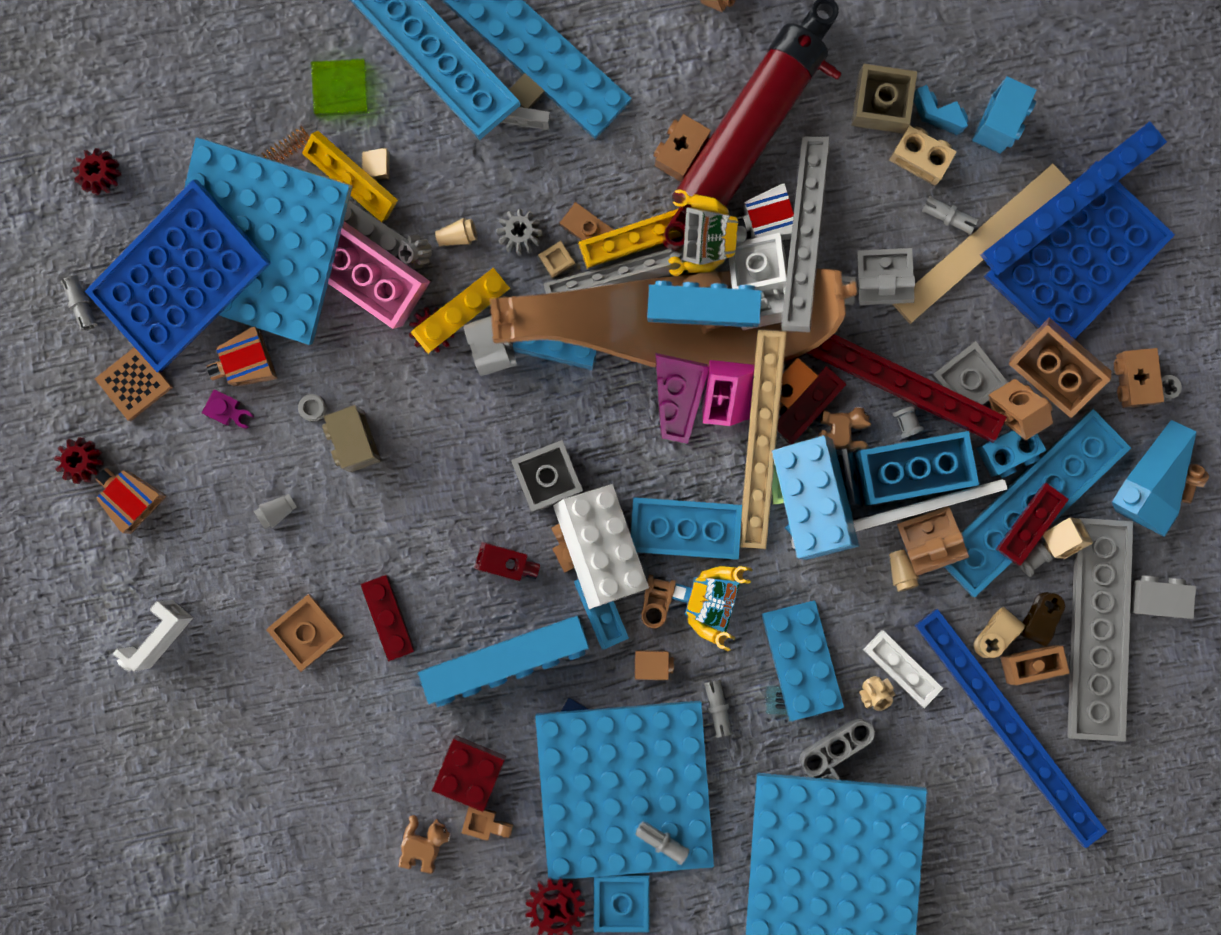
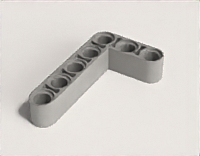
[800,719,875,780]

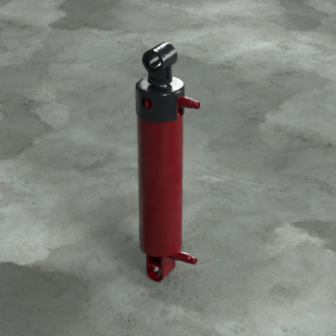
[663,0,842,251]

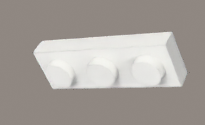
[863,630,943,708]

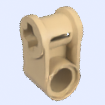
[973,607,1025,658]

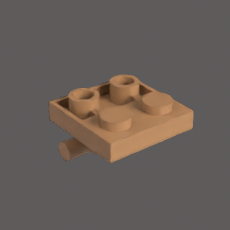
[897,506,969,576]

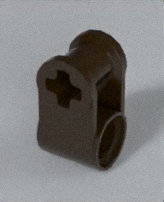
[1020,592,1065,647]

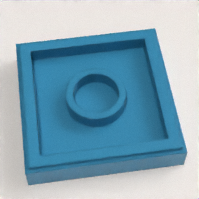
[594,874,649,932]

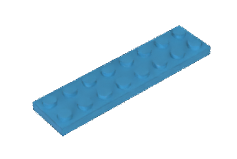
[350,0,521,140]
[441,0,631,139]
[944,409,1131,597]

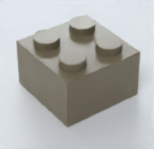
[851,64,917,134]
[322,405,382,472]

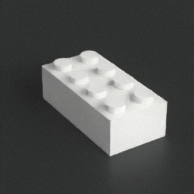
[553,484,649,609]

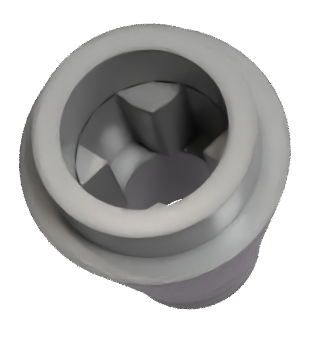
[254,494,297,529]

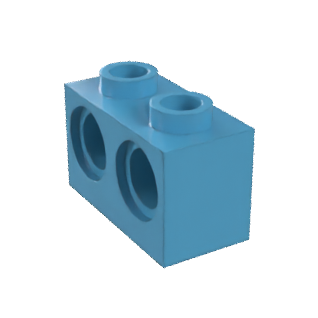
[976,430,1046,478]

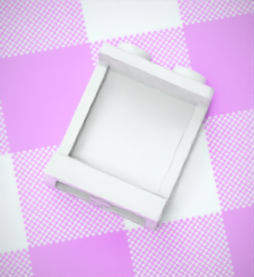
[113,600,193,671]

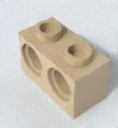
[889,125,957,186]

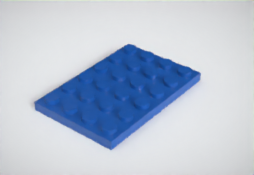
[984,161,1175,339]
[85,180,271,373]

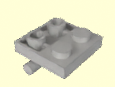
[857,248,915,305]

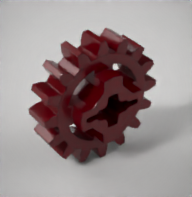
[525,877,585,935]

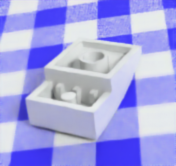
[729,233,788,330]

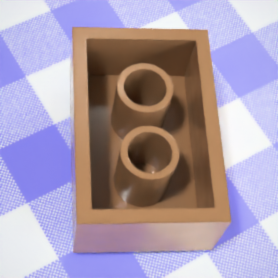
[1009,317,1112,418]

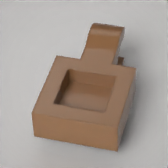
[551,524,575,573]
[461,807,514,841]

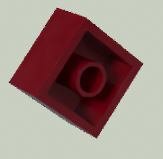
[432,735,506,812]

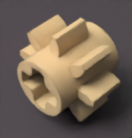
[859,676,896,711]

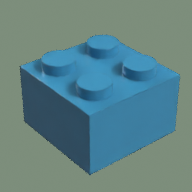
[972,77,1037,154]

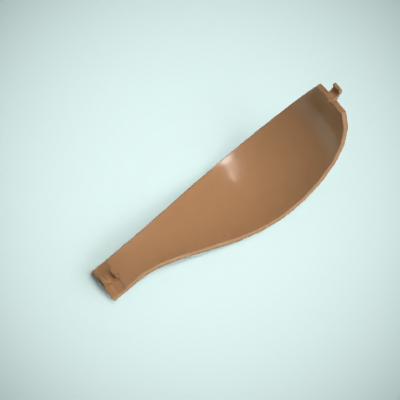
[490,268,858,368]

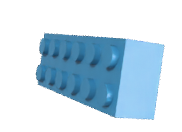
[418,615,589,707]

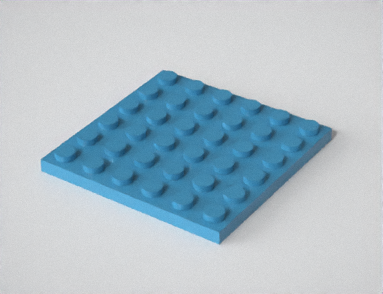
[184,137,353,345]
[535,700,714,880]
[746,773,927,935]

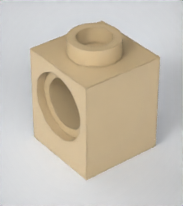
[1043,517,1093,559]

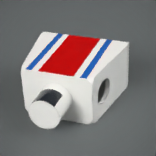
[737,184,794,240]

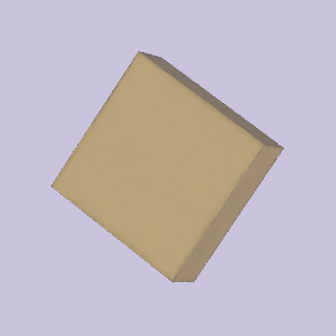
[538,241,575,279]

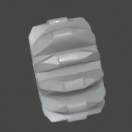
[496,208,543,256]

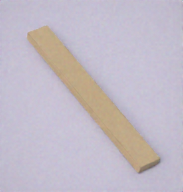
[892,164,1071,324]
[740,329,786,549]

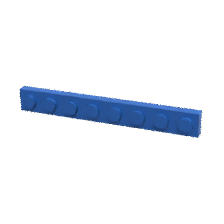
[980,121,1167,276]

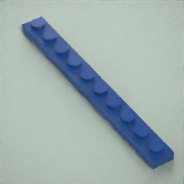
[914,609,1108,848]

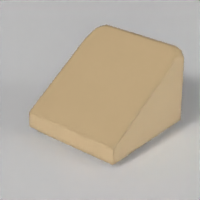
[362,148,390,179]

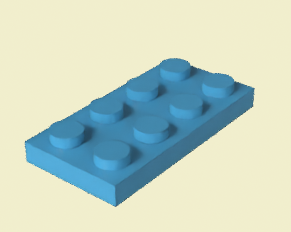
[631,497,742,560]
[761,600,844,721]

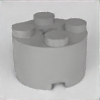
[464,316,517,376]

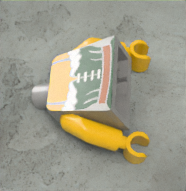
[668,190,746,276]

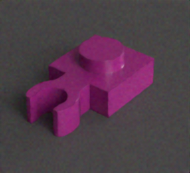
[202,389,254,429]

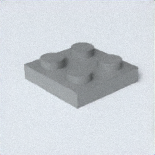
[931,341,1008,405]

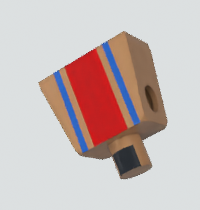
[207,326,277,386]
[95,468,167,534]

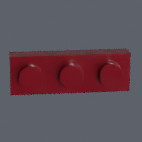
[777,366,847,445]
[996,483,1069,566]
[360,575,415,661]

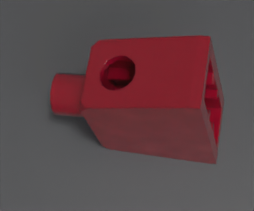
[474,542,540,581]

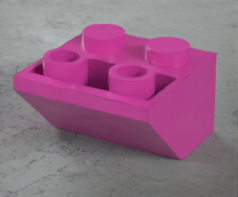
[702,360,755,426]

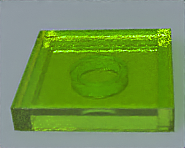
[311,59,368,117]

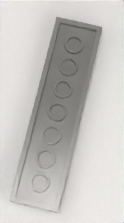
[1067,518,1133,742]

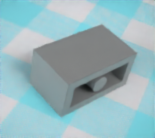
[1130,576,1196,619]

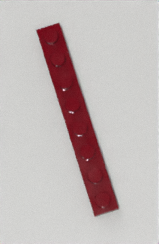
[806,334,1007,443]

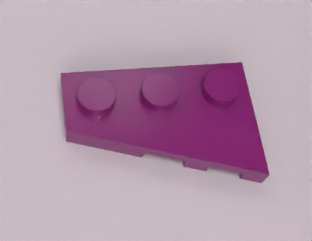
[655,353,709,444]

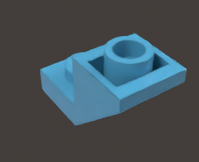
[913,85,968,135]

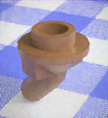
[1181,464,1209,504]

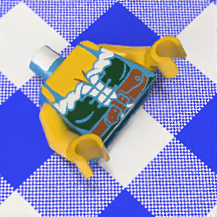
[672,566,752,651]

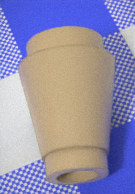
[435,218,477,246]
[889,550,919,592]

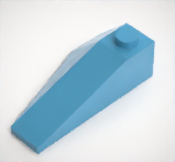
[1112,420,1197,537]

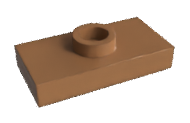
[559,202,614,241]

